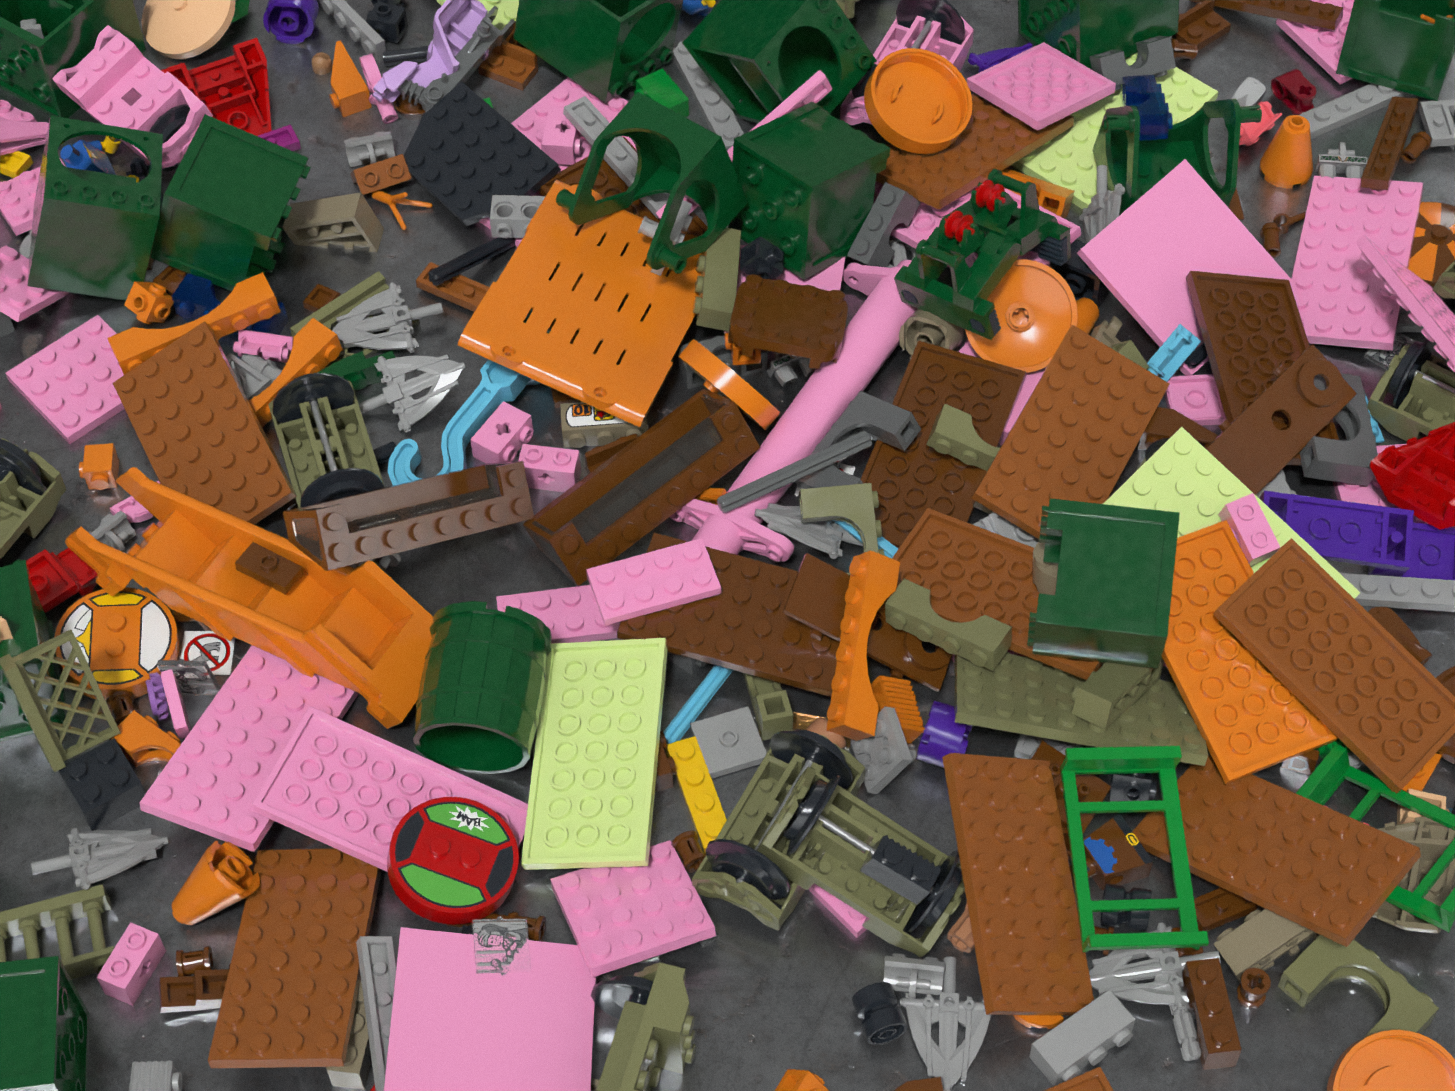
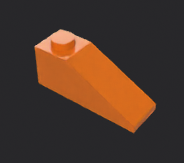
[329,40,372,118]

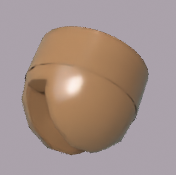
[311,52,333,75]

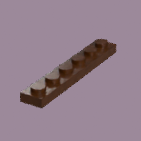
[1189,0,1344,30]
[1361,97,1418,191]

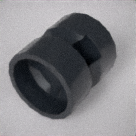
[1100,883,1152,931]
[852,982,908,1045]

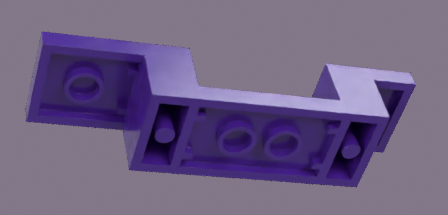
[1259,490,1455,580]

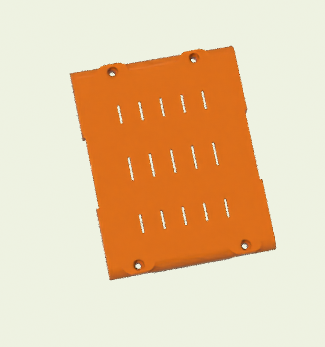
[457,180,702,427]

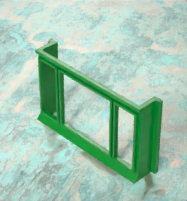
[1296,744,1455,933]
[1060,746,1209,952]

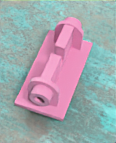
[233,330,293,363]

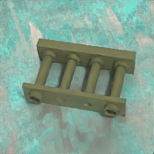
[0,884,115,980]

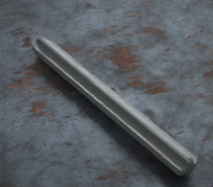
[717,431,872,513]

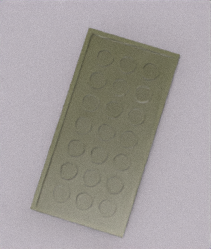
[954,652,1208,766]

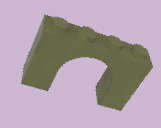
[799,483,884,575]
[1278,935,1439,1037]

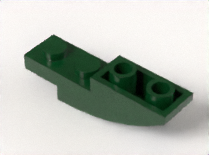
[318,351,396,391]

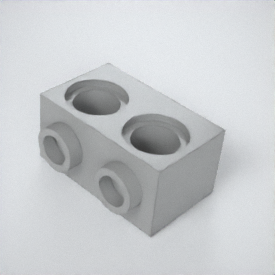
[490,195,546,238]

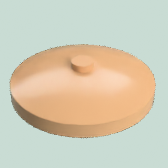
[141,0,236,59]

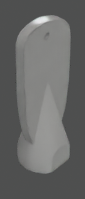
[1232,77,1266,107]

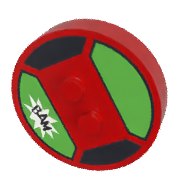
[387,797,519,925]

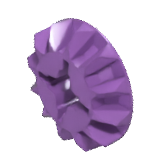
[146,672,169,721]

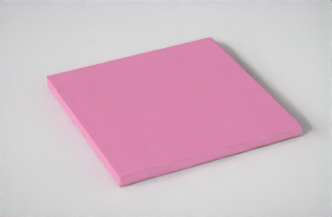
[1077,159,1291,376]
[384,927,596,1091]

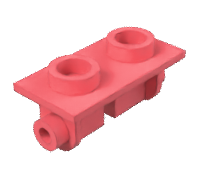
[1239,101,1283,146]

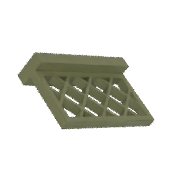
[290,271,420,368]
[0,630,120,772]

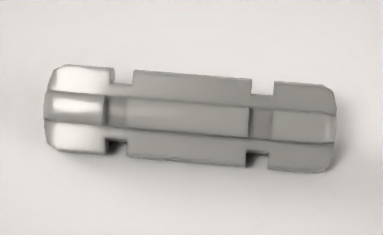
[1169,1003,1202,1061]

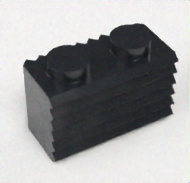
[860,835,941,905]

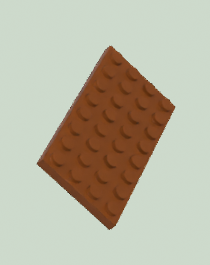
[876,93,1074,210]
[113,321,297,524]
[972,325,1170,539]
[890,508,1103,680]
[1213,538,1455,793]
[942,753,1094,1016]
[1133,755,1421,947]
[208,848,382,1068]

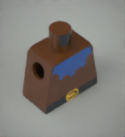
[1070,814,1153,890]

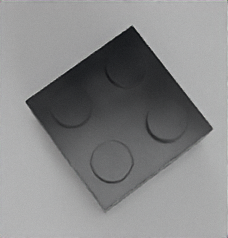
[1049,240,1110,309]
[58,738,146,831]

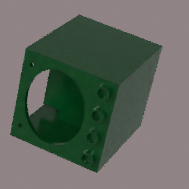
[0,0,146,118]
[513,0,683,103]
[682,0,877,123]
[1018,0,1179,69]
[27,116,163,300]

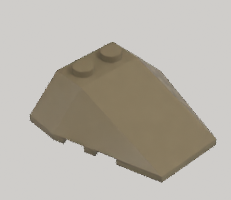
[1372,816,1455,934]

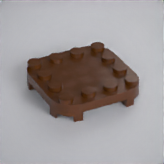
[728,274,848,369]

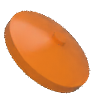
[965,259,1078,373]

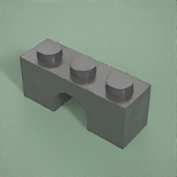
[1089,36,1176,90]
[847,182,921,267]
[678,336,768,389]

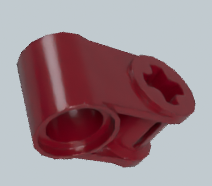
[1271,69,1317,115]

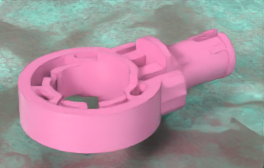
[359,53,398,124]

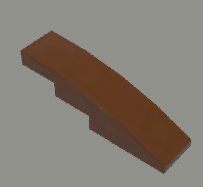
[159,963,231,1013]

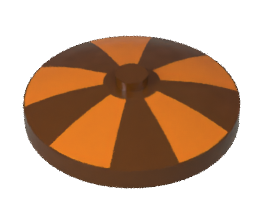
[1408,202,1455,288]

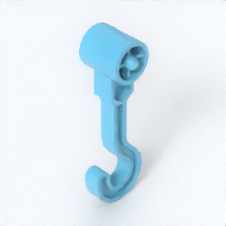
[388,309,551,486]

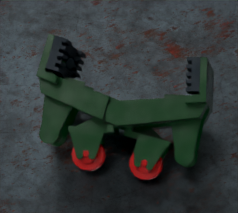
[894,169,1071,340]

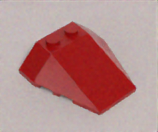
[161,38,272,136]
[1369,422,1455,530]

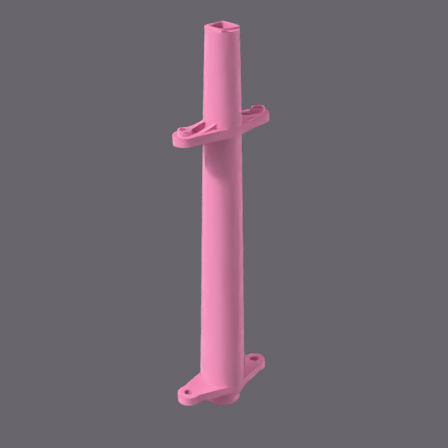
[670,260,918,562]

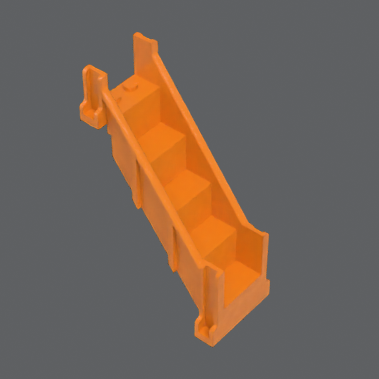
[65,467,433,729]

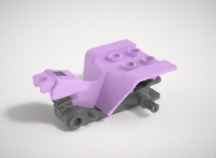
[372,0,516,112]

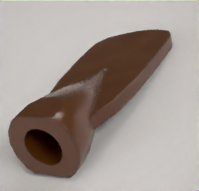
[1368,606,1433,665]

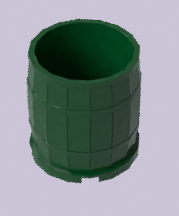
[413,601,552,774]

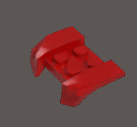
[26,548,97,613]

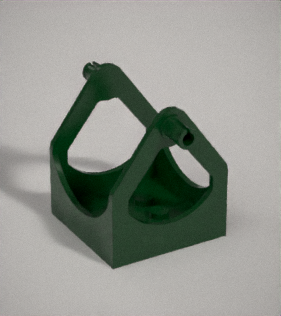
[556,92,748,274]
[1093,99,1262,216]

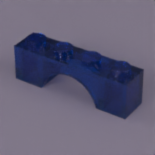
[1122,75,1173,141]
[172,273,288,335]

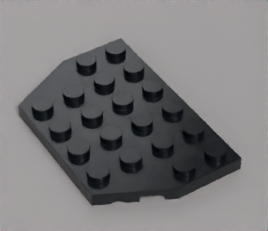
[404,81,561,226]

